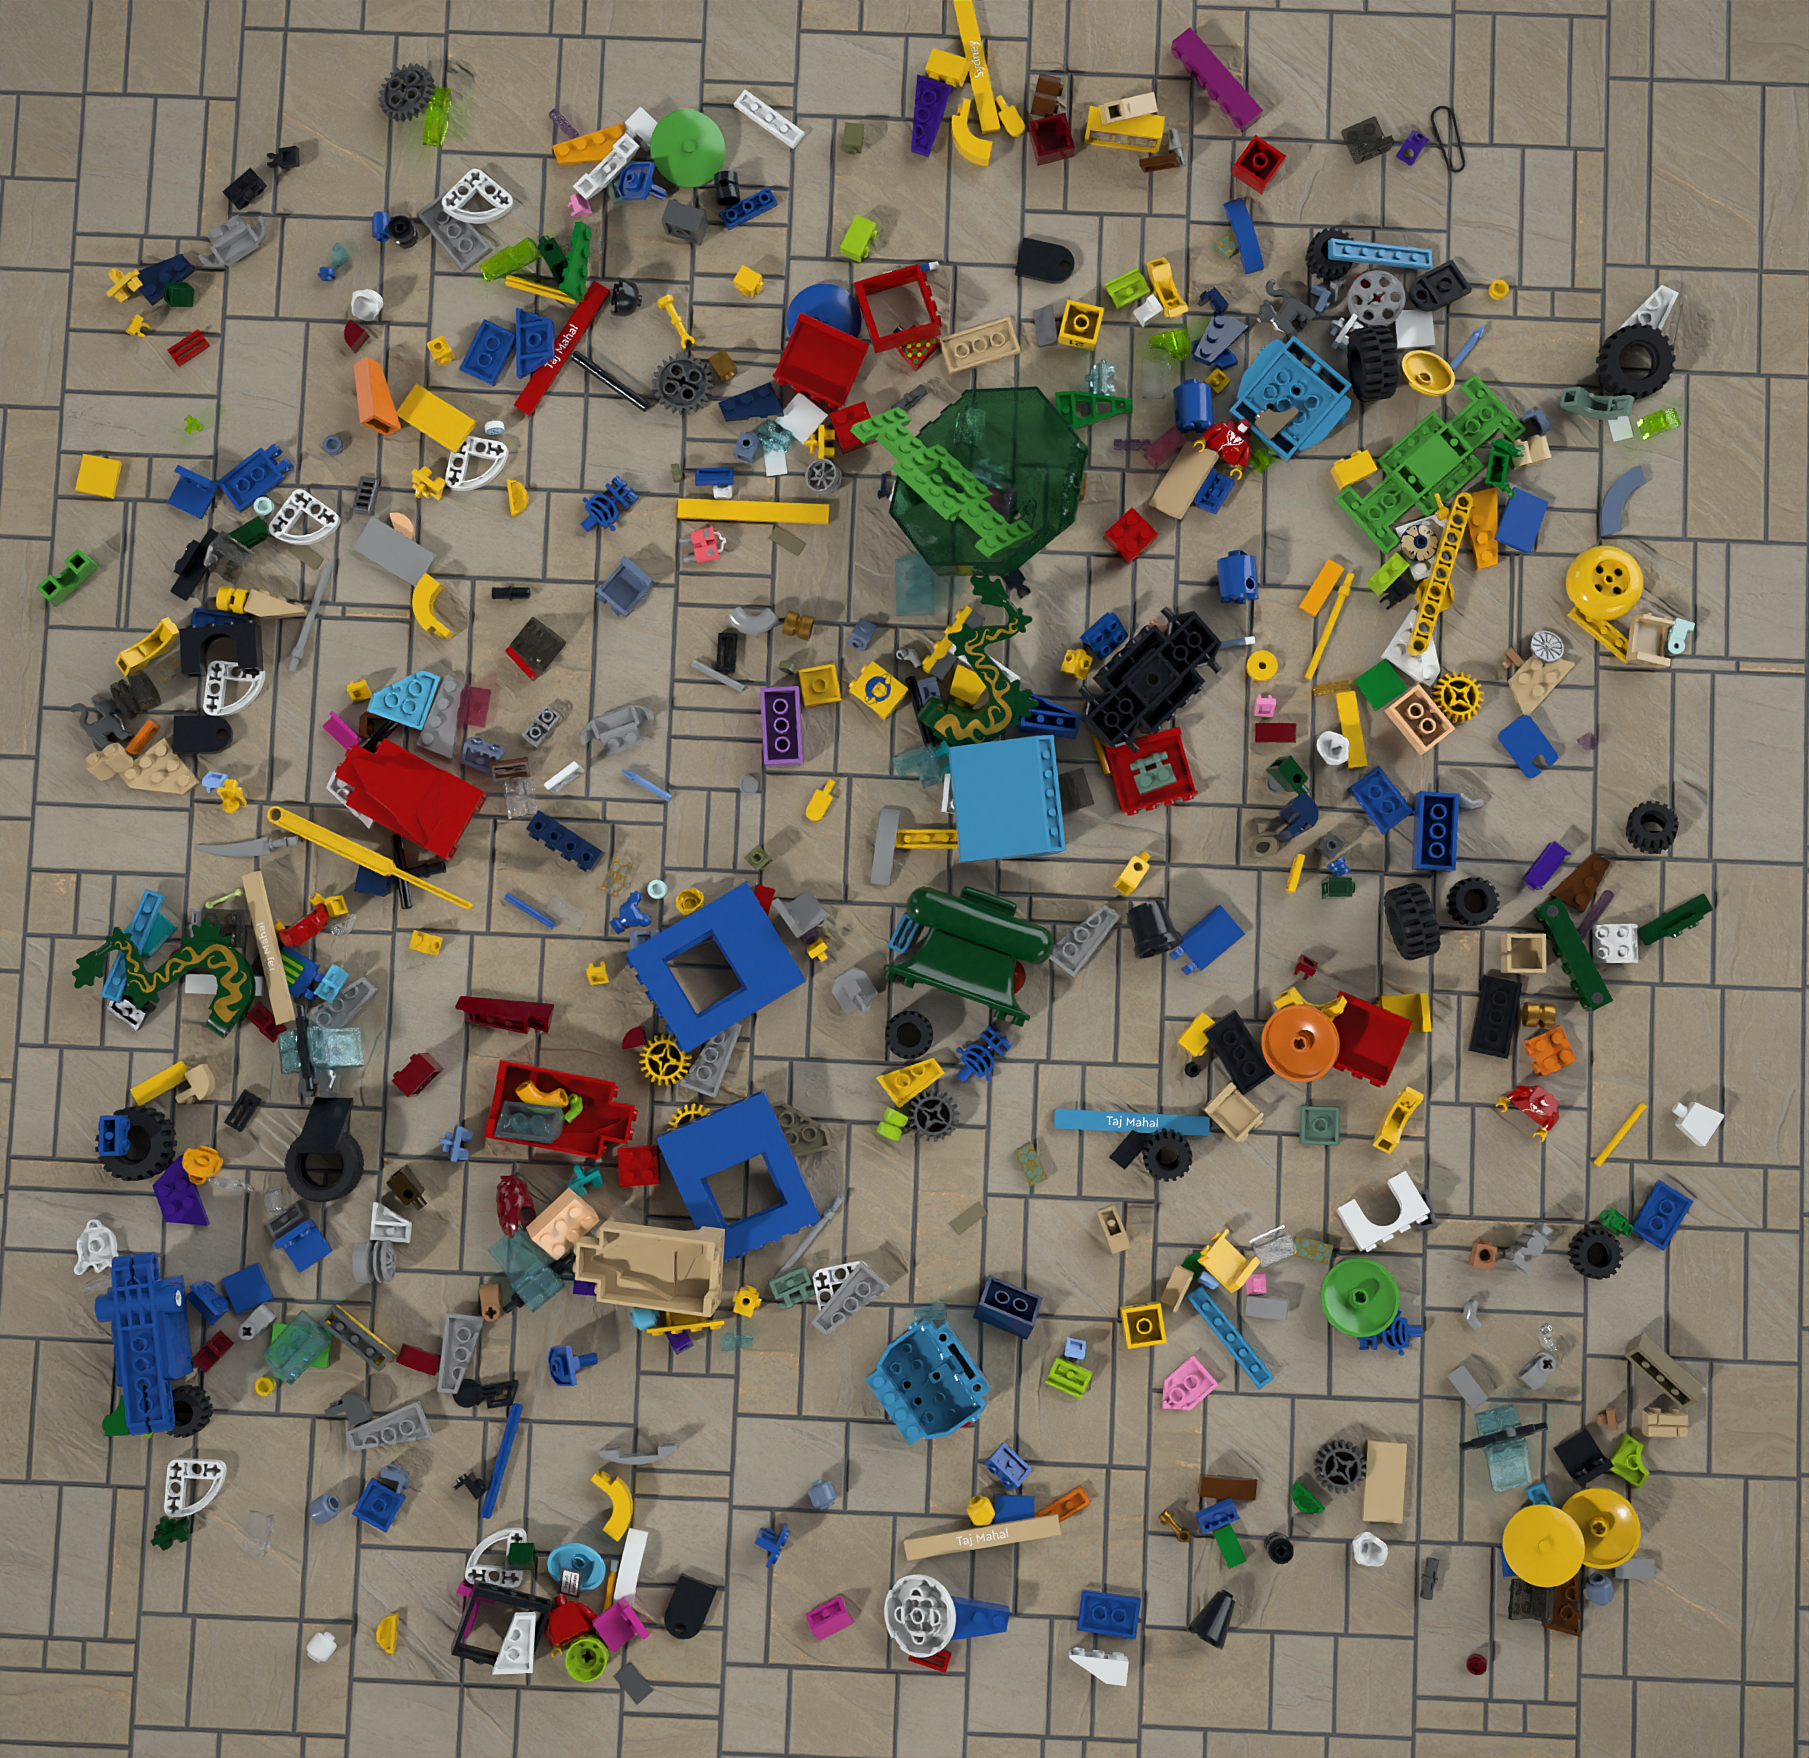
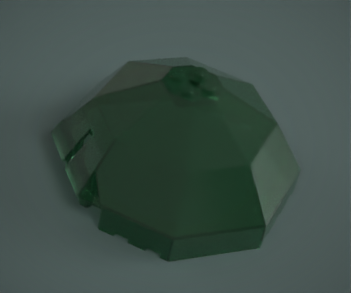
[889,386,1089,576]

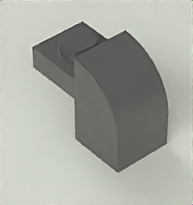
[324,1392,374,1426]

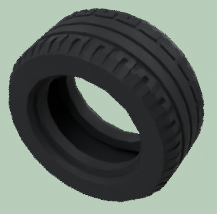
[284,1131,364,1202]

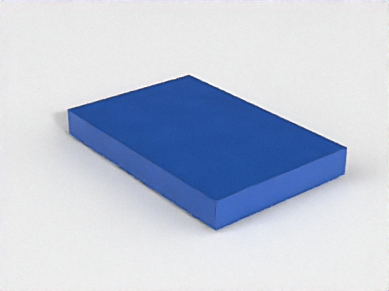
[459,319,516,386]
[1494,487,1549,554]
[1348,766,1414,835]
[1631,1180,1693,1251]
[1077,1589,1141,1639]

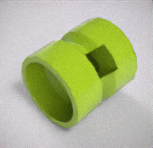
[876,1107,909,1142]

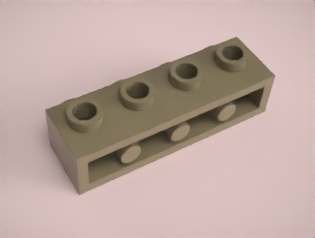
[1624,1333,1702,1409]

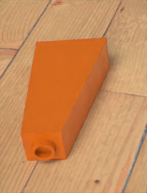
[353,357,401,437]

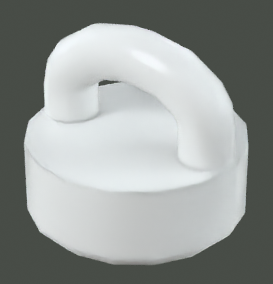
[713,485,732,500]

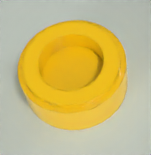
[1488,279,1509,300]
[255,1376,276,1396]

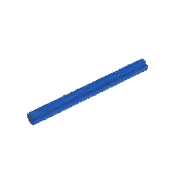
[480,1403,523,1519]

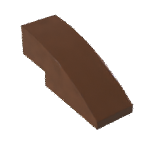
[1198,1474,1258,1500]

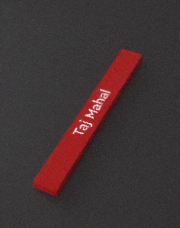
[513,280,611,417]

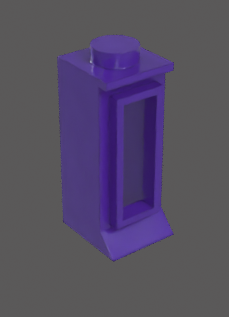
[1522,841,1571,891]

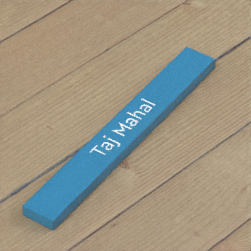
[1054,1109,1210,1136]

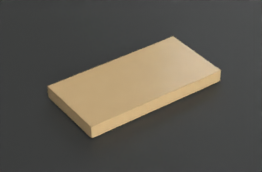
[939,316,1021,376]
[1148,441,1220,520]
[1362,1440,1407,1524]

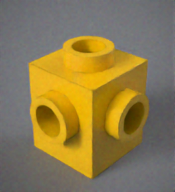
[1060,648,1093,680]
[732,1285,762,1317]

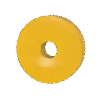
[1246,650,1278,682]

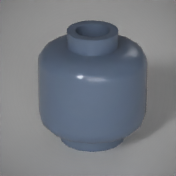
[808,1478,837,1510]
[310,1494,340,1524]
[1585,1574,1614,1606]

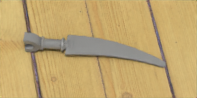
[195,835,302,857]

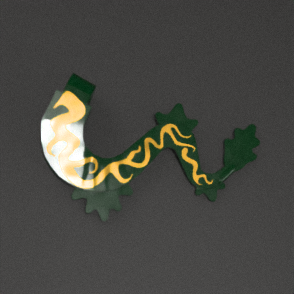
[917,574,1039,746]
[72,917,256,1039]

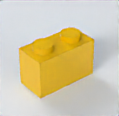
[925,48,970,87]
[1330,449,1378,491]
[1176,1012,1215,1057]

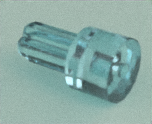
[914,1302,947,1321]
[720,1333,753,1351]

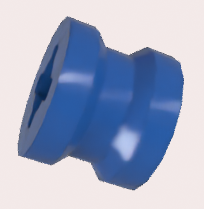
[1327,857,1351,879]

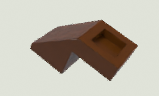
[358,711,387,739]

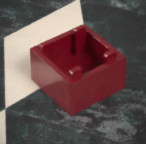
[1028,113,1075,166]
[392,1053,444,1097]

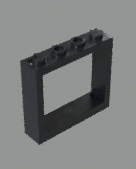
[451,1580,551,1674]

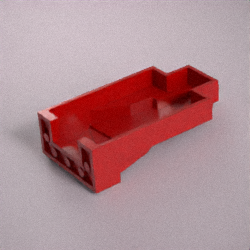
[335,738,488,863]
[484,1059,638,1159]

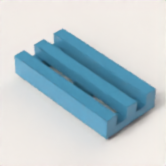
[887,912,920,955]

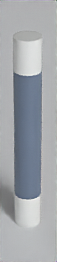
[1219,636,1255,649]

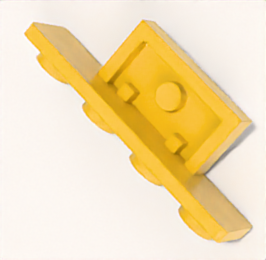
[646,1311,726,1336]

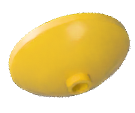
[1400,350,1455,396]

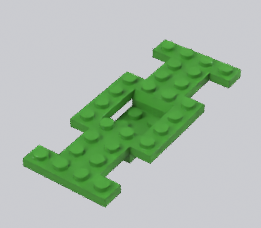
[1334,374,1526,555]
[850,407,1034,559]

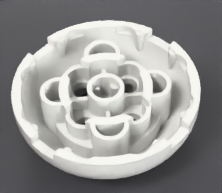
[884,1574,956,1657]

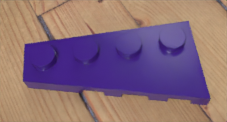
[911,74,953,158]

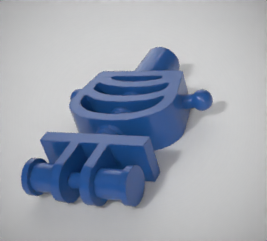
[580,475,639,532]
[956,1023,1014,1083]
[1357,1308,1423,1356]

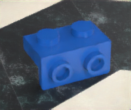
[1193,468,1235,515]

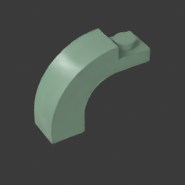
[1560,387,1634,420]

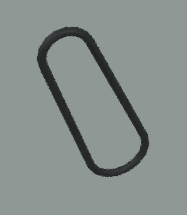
[1431,106,1465,173]

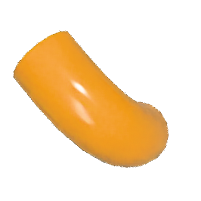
[515,1080,569,1112]

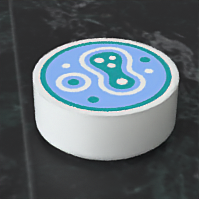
[485,421,505,435]

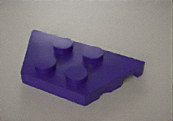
[152,1155,210,1226]

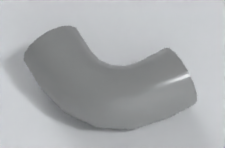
[726,606,780,635]

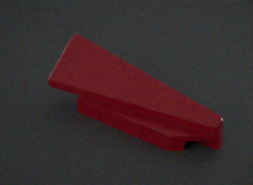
[455,996,554,1034]

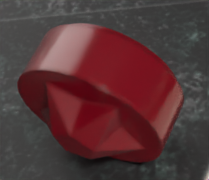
[1466,1654,1487,1675]

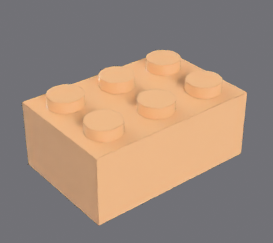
[1384,684,1455,755]
[526,1188,600,1260]

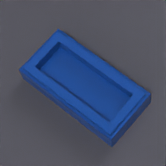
[695,467,734,486]

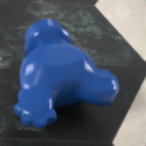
[609,891,651,934]

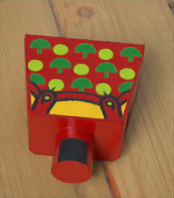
[893,325,939,372]

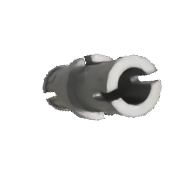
[891,384,928,411]
[1420,1557,1439,1600]

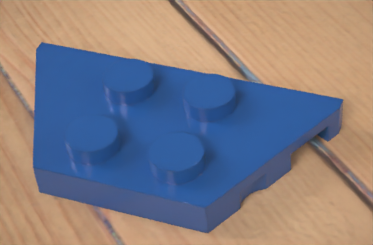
[516,308,555,379]

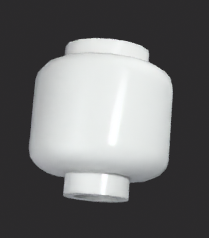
[306,1631,337,1663]

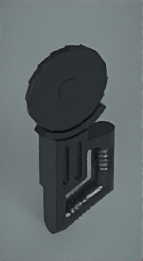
[452,1378,519,1409]

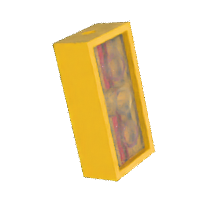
[1084,106,1165,154]

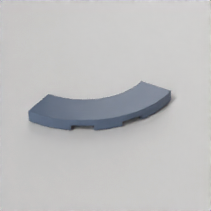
[1600,466,1646,537]

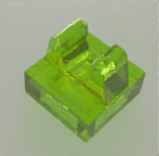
[1249,447,1276,474]

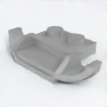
[198,214,266,267]
[579,705,654,756]

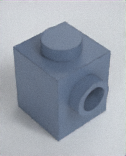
[734,432,760,464]

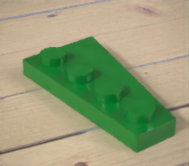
[559,222,592,302]

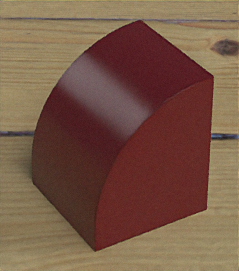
[344,319,370,354]
[622,1026,648,1050]

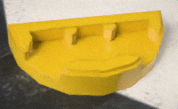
[506,479,529,518]
[376,1613,399,1655]

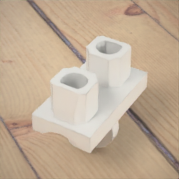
[1330,313,1364,351]

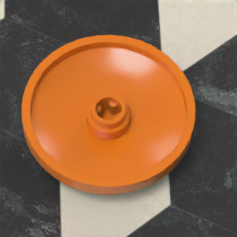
[1261,1004,1340,1082]

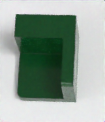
[164,282,194,307]
[508,1543,536,1570]

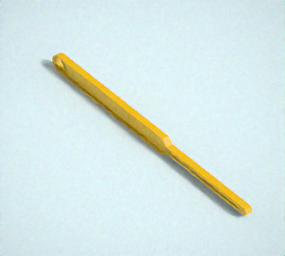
[267,806,473,910]

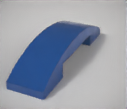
[1223,198,1264,275]

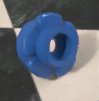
[318,267,337,282]

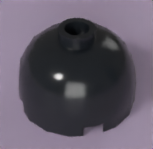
[611,277,642,317]

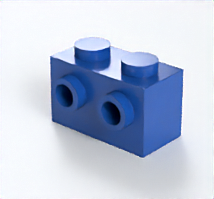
[98,1115,130,1156]

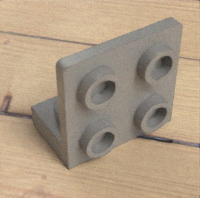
[772,890,828,938]

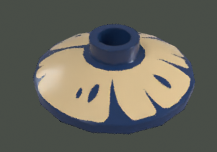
[1400,524,1438,562]

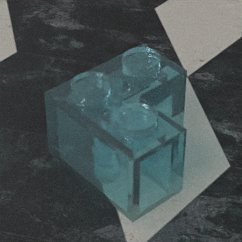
[892,742,945,788]

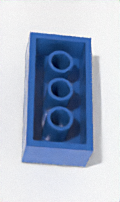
[1412,791,1459,872]

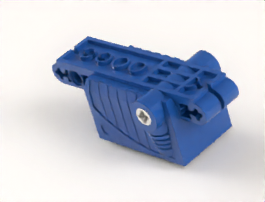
[95,1251,194,1436]

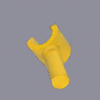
[1434,493,1449,521]

